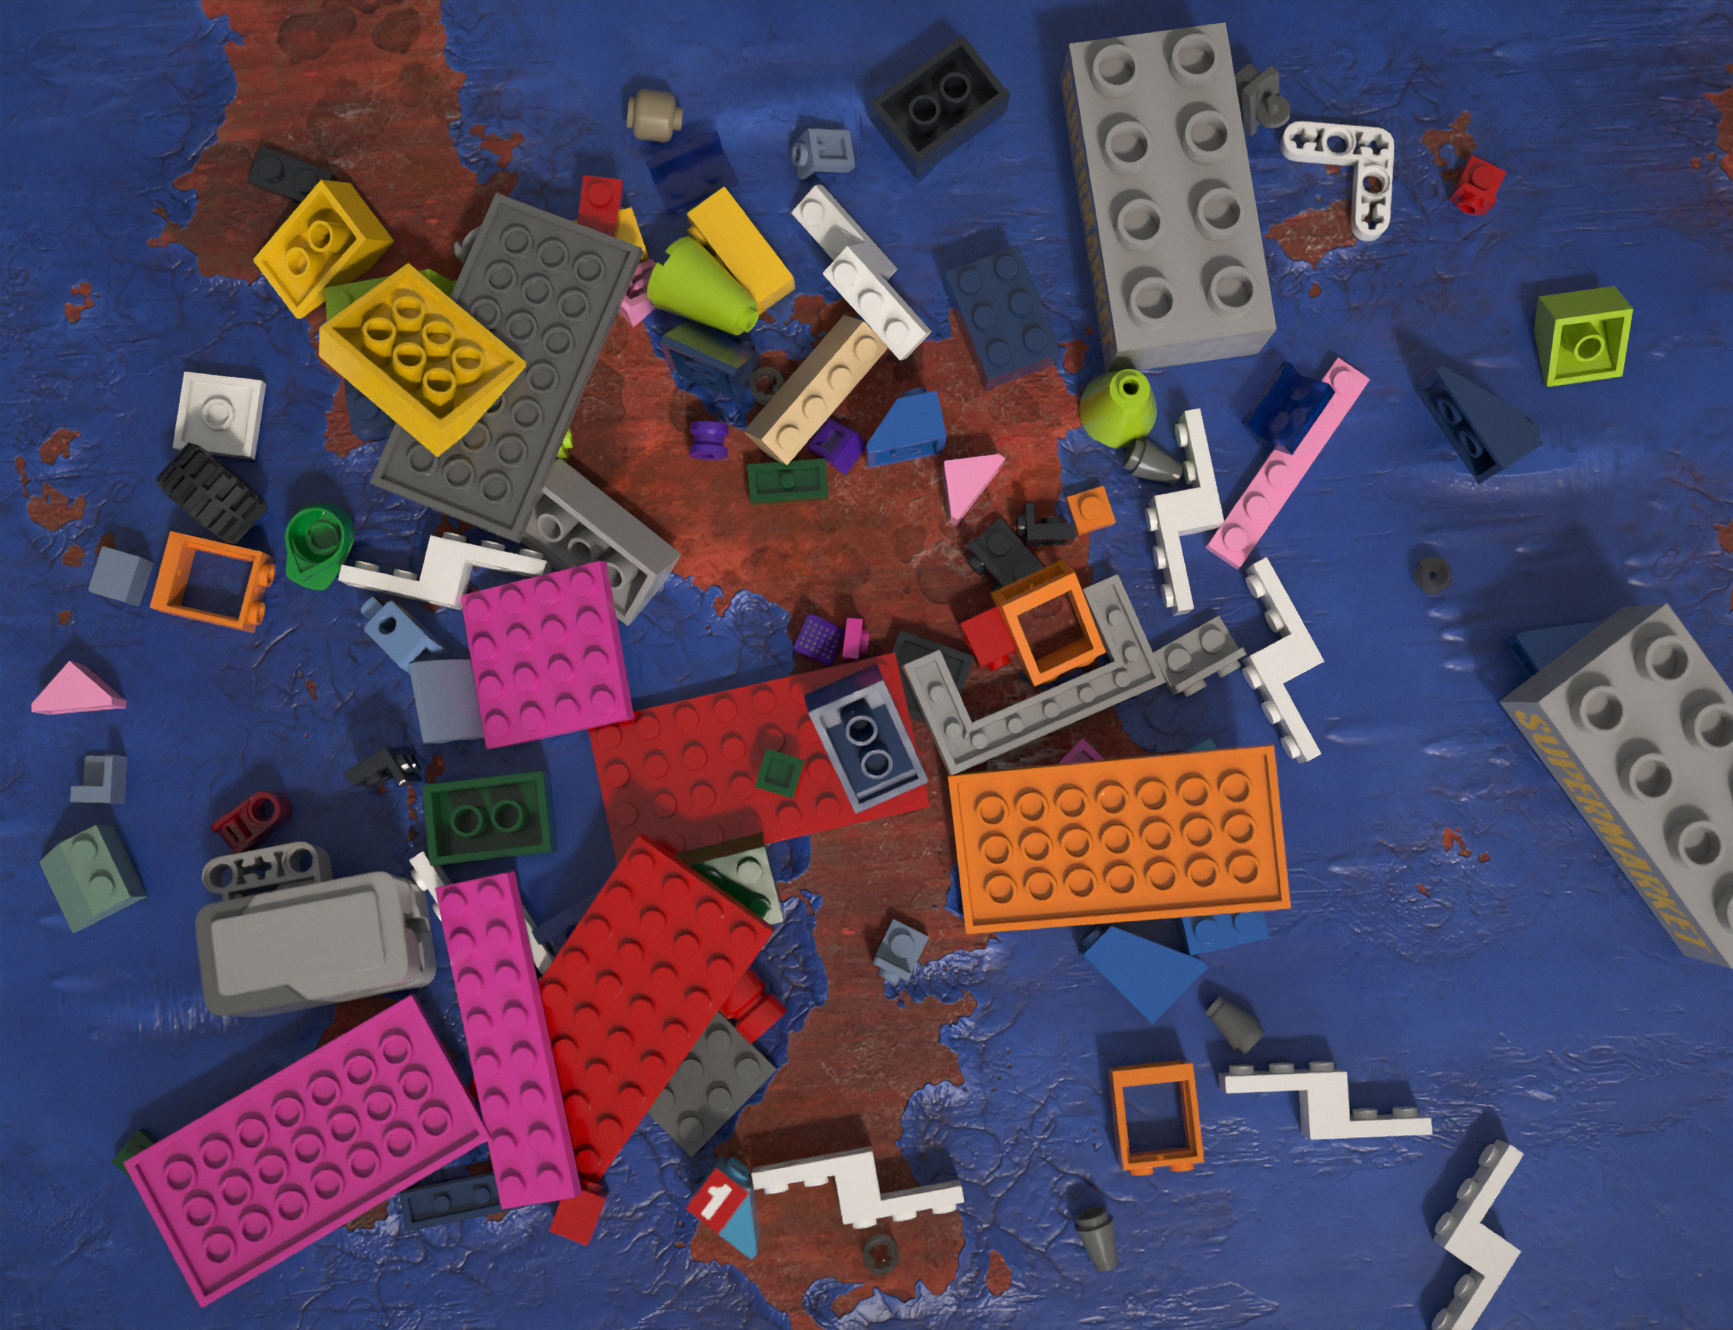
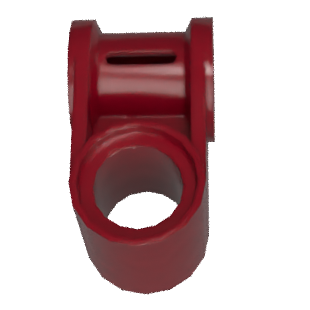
[210,792,292,855]

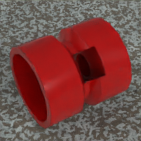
[719,967,788,1045]

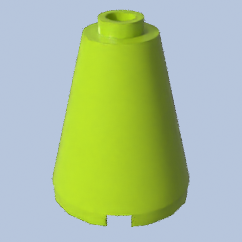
[647,236,759,335]
[1079,369,1157,449]

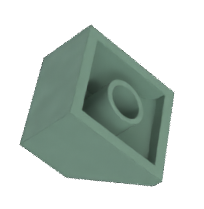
[39,825,147,933]

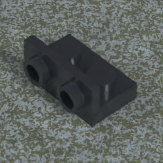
[965,518,1044,592]
[343,747,422,789]

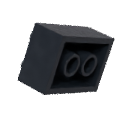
[869,35,1010,179]

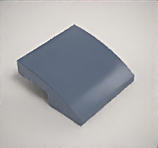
[408,659,484,743]

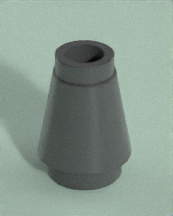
[1122,439,1183,486]
[1205,995,1266,1054]
[1074,1206,1119,1272]

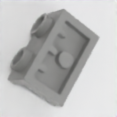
[1153,616,1247,697]

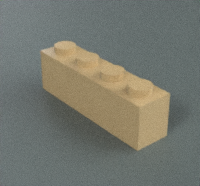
[743,315,888,465]

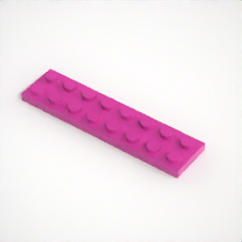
[435,871,582,1209]

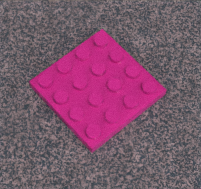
[461,561,634,750]

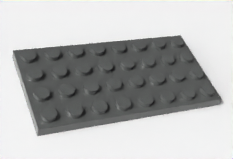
[370,193,644,544]

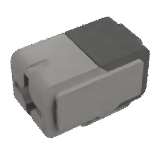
[195,842,437,1017]

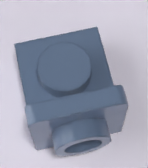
[791,128,855,179]
[872,919,929,984]

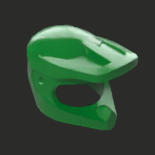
[285,502,355,591]

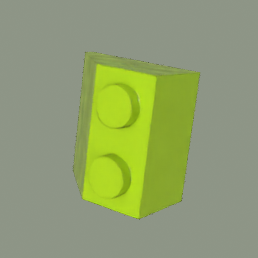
[1534,286,1633,387]

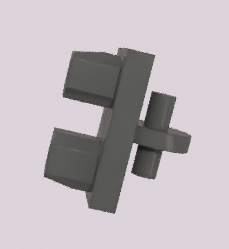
[1235,63,1291,137]

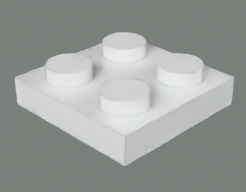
[173,372,266,460]

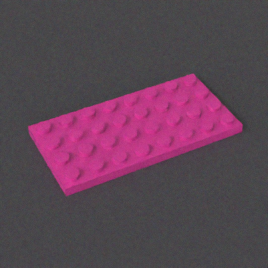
[123,994,491,1308]

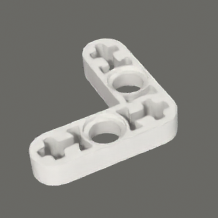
[1279,121,1394,241]

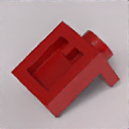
[1448,155,1506,217]

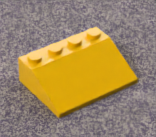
[319,263,526,457]

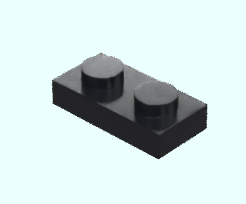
[247,146,337,204]

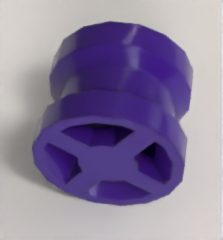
[689,421,729,460]

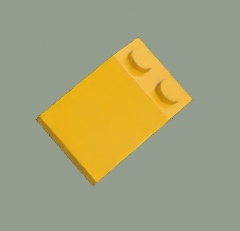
[253,180,394,319]

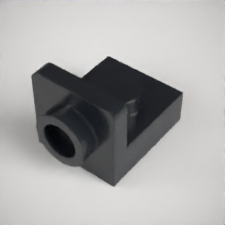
[1016,501,1075,547]

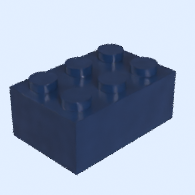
[943,245,1061,391]

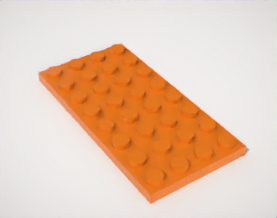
[948,744,1291,934]

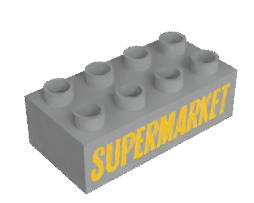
[1060,22,1277,373]
[1499,603,1733,969]

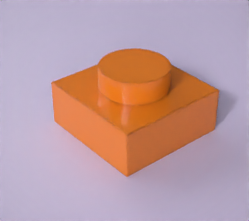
[1065,485,1116,536]

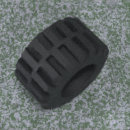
[156,442,268,544]

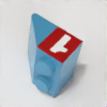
[686,1155,761,1260]

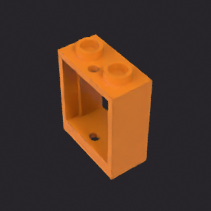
[150,531,275,633]
[991,559,1106,687]
[1107,1059,1204,1176]

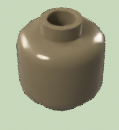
[627,88,683,142]

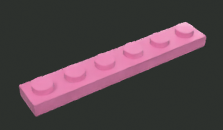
[1205,358,1370,570]

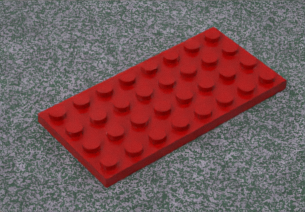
[588,653,930,866]
[467,833,776,1182]

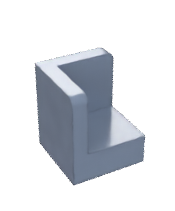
[88,546,154,607]
[70,754,127,804]

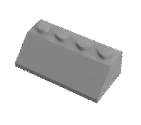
[521,458,681,626]

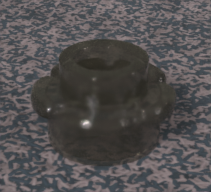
[1413,556,1452,595]

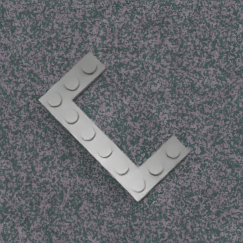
[902,574,1166,776]

